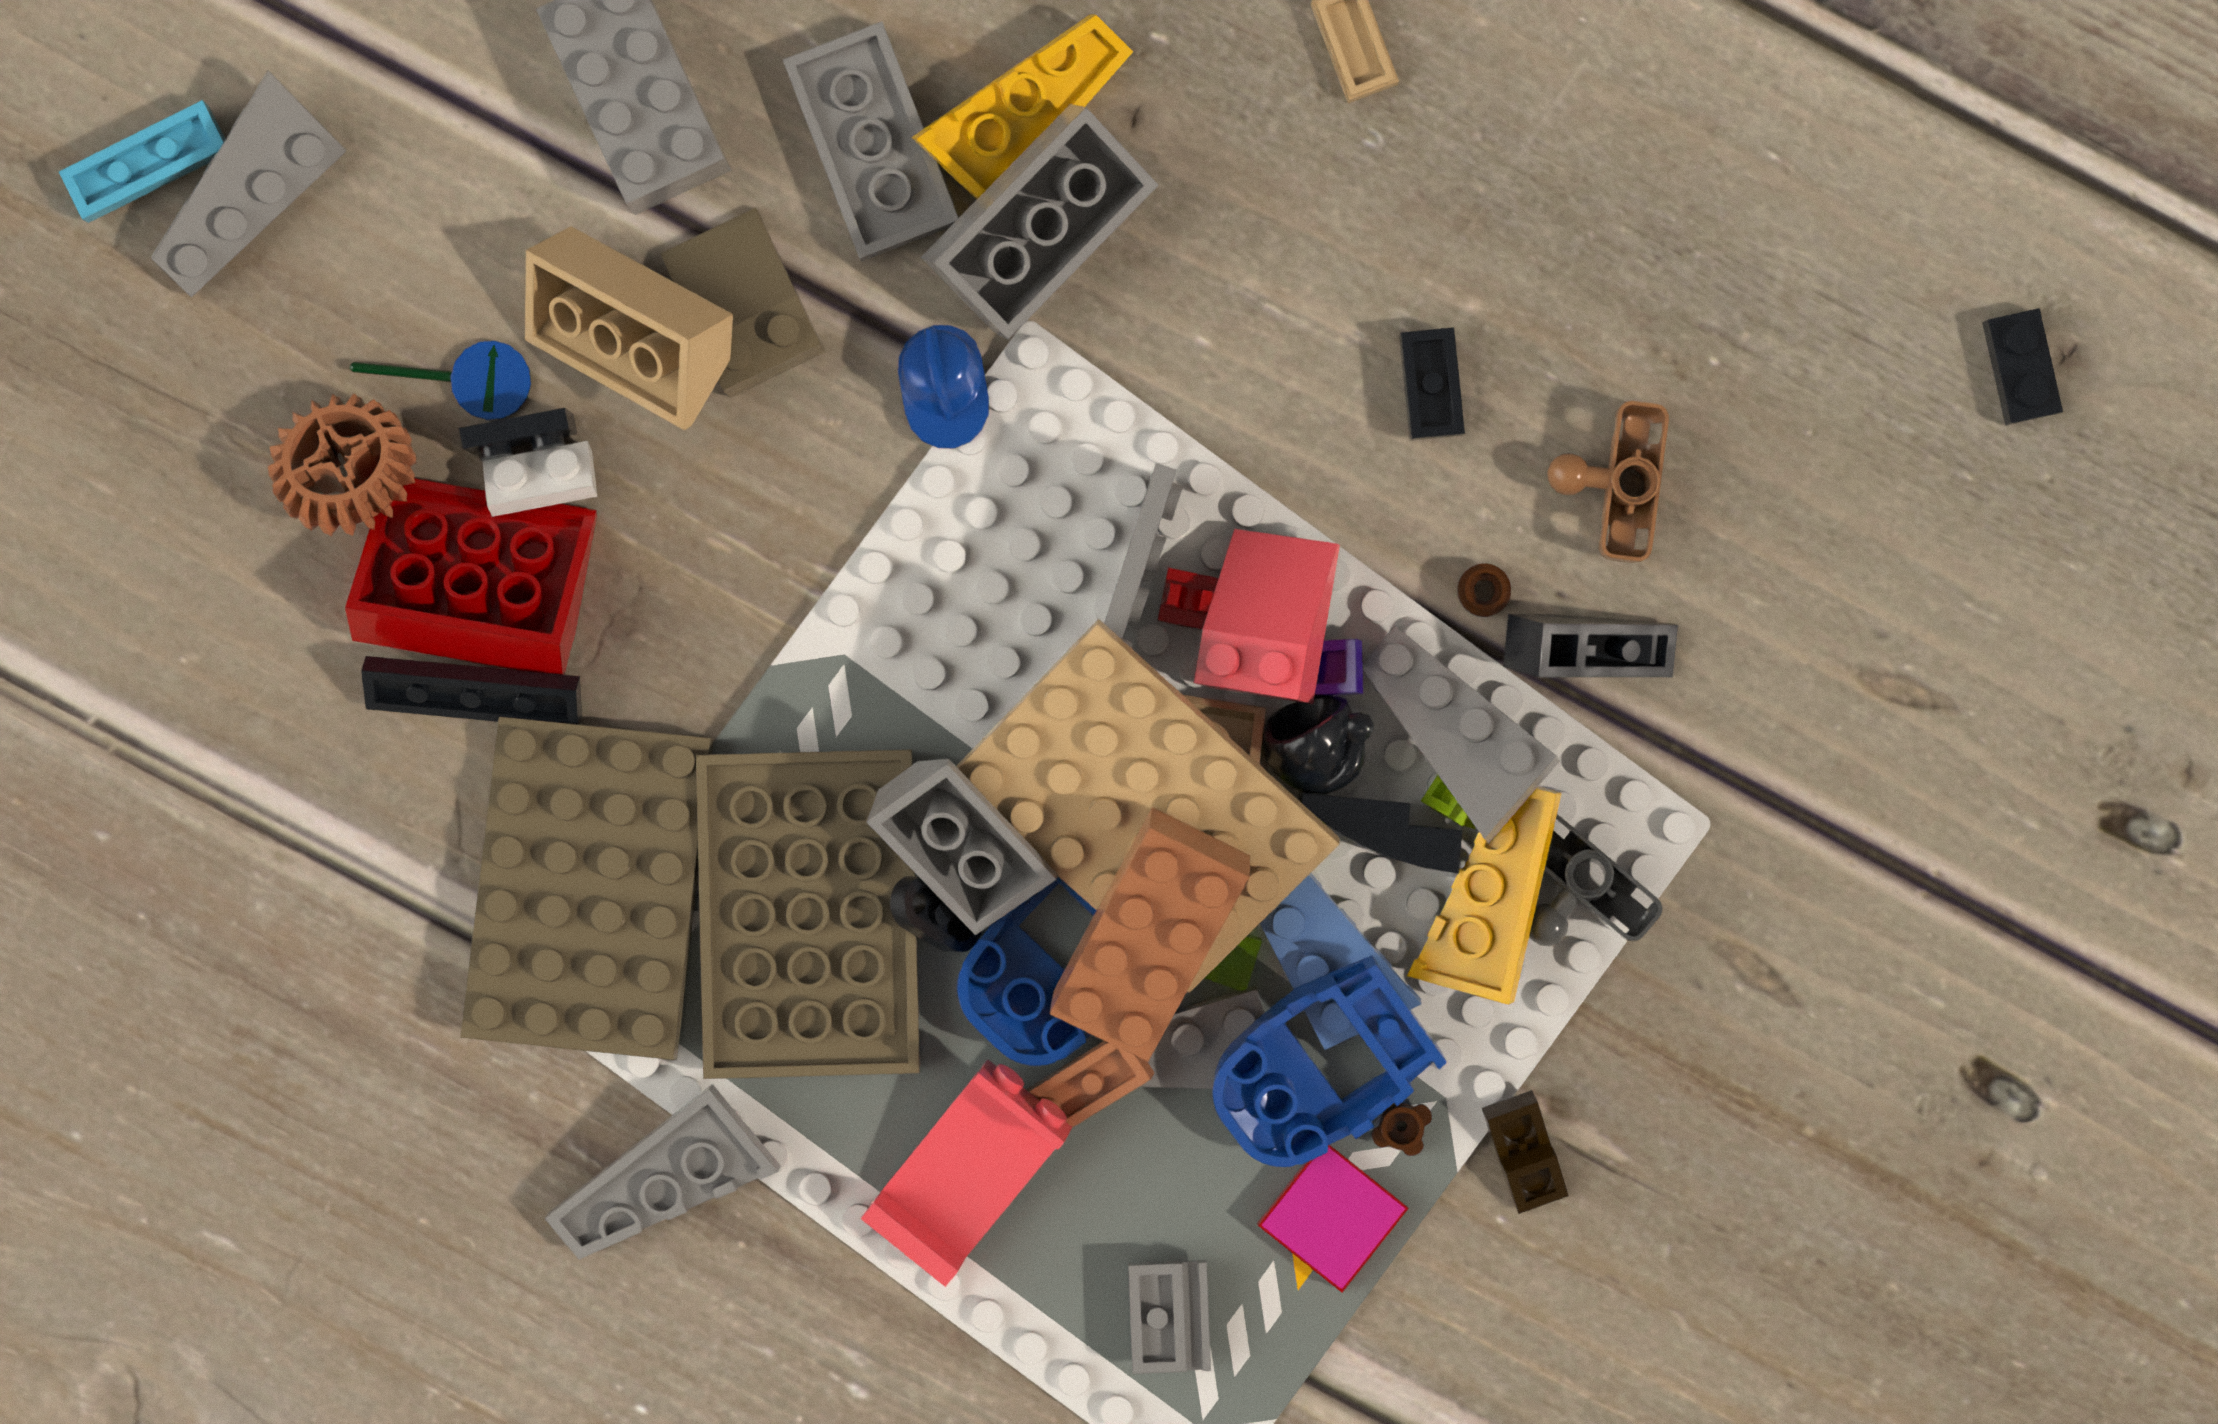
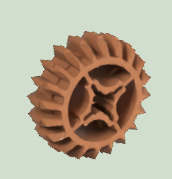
[267,393,417,537]

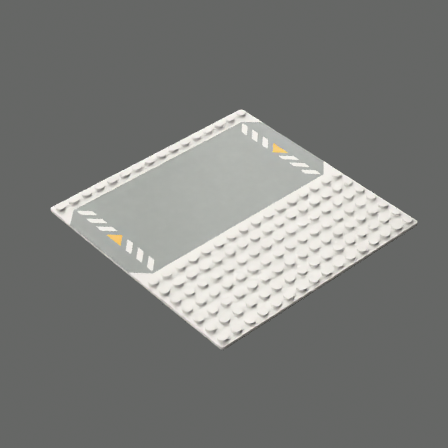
[586,321,1710,1424]

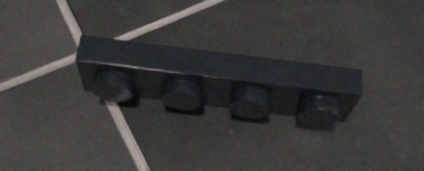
[361,656,582,725]

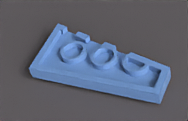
[1260,873,1422,1050]

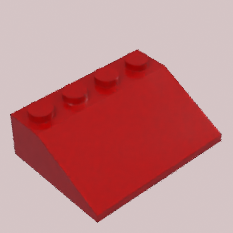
[345,478,597,675]

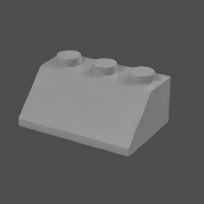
[867,759,1058,935]

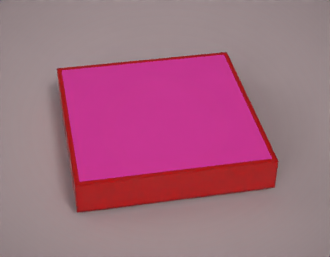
[1257,1145,1409,1293]

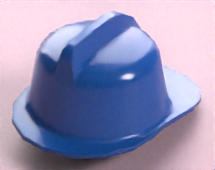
[898,325,989,448]

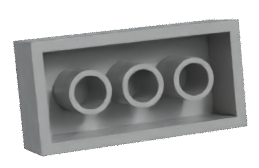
[536,0,732,215]
[921,104,1159,339]

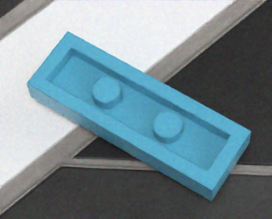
[59,100,225,223]

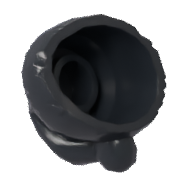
[1263,696,1374,794]

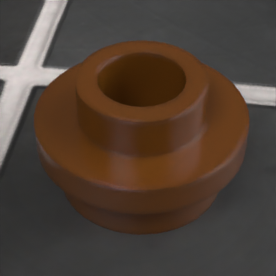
[1457,563,1511,617]

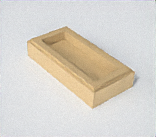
[1311,0,1399,103]

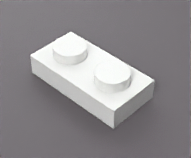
[483,441,597,517]

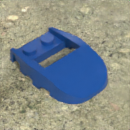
[957,876,1096,1066]
[1213,955,1447,1167]

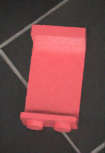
[861,1060,1072,1287]

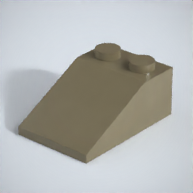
[660,208,826,398]

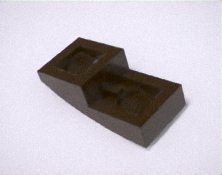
[1481,1090,1569,1214]

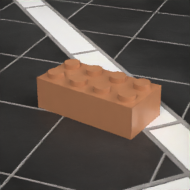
[1050,807,1250,1062]

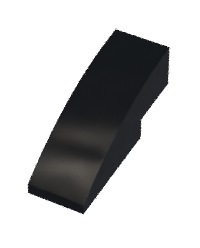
[1299,792,1463,874]

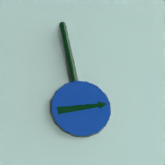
[349,341,531,420]

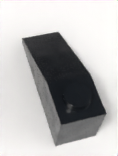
[1503,614,1678,677]

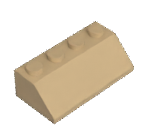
[525,226,733,430]

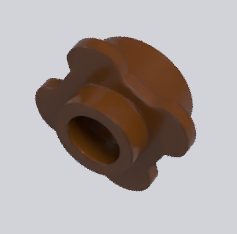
[1372,1103,1432,1156]

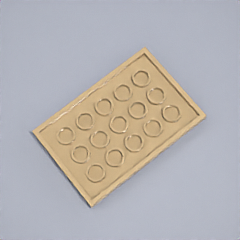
[956,619,1340,993]

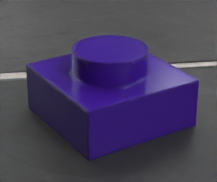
[1314,639,1363,697]

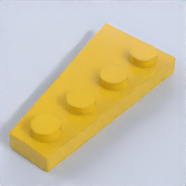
[911,14,1133,199]
[1407,786,1562,1005]

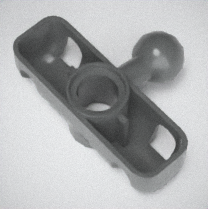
[1529,814,1662,946]

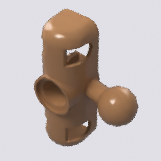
[1547,401,1669,563]

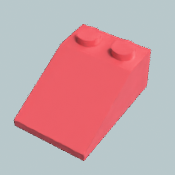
[1194,529,1340,704]

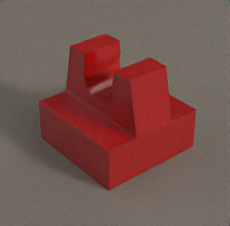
[1157,567,1219,630]

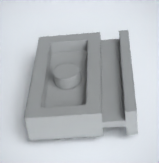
[1128,1259,1211,1374]

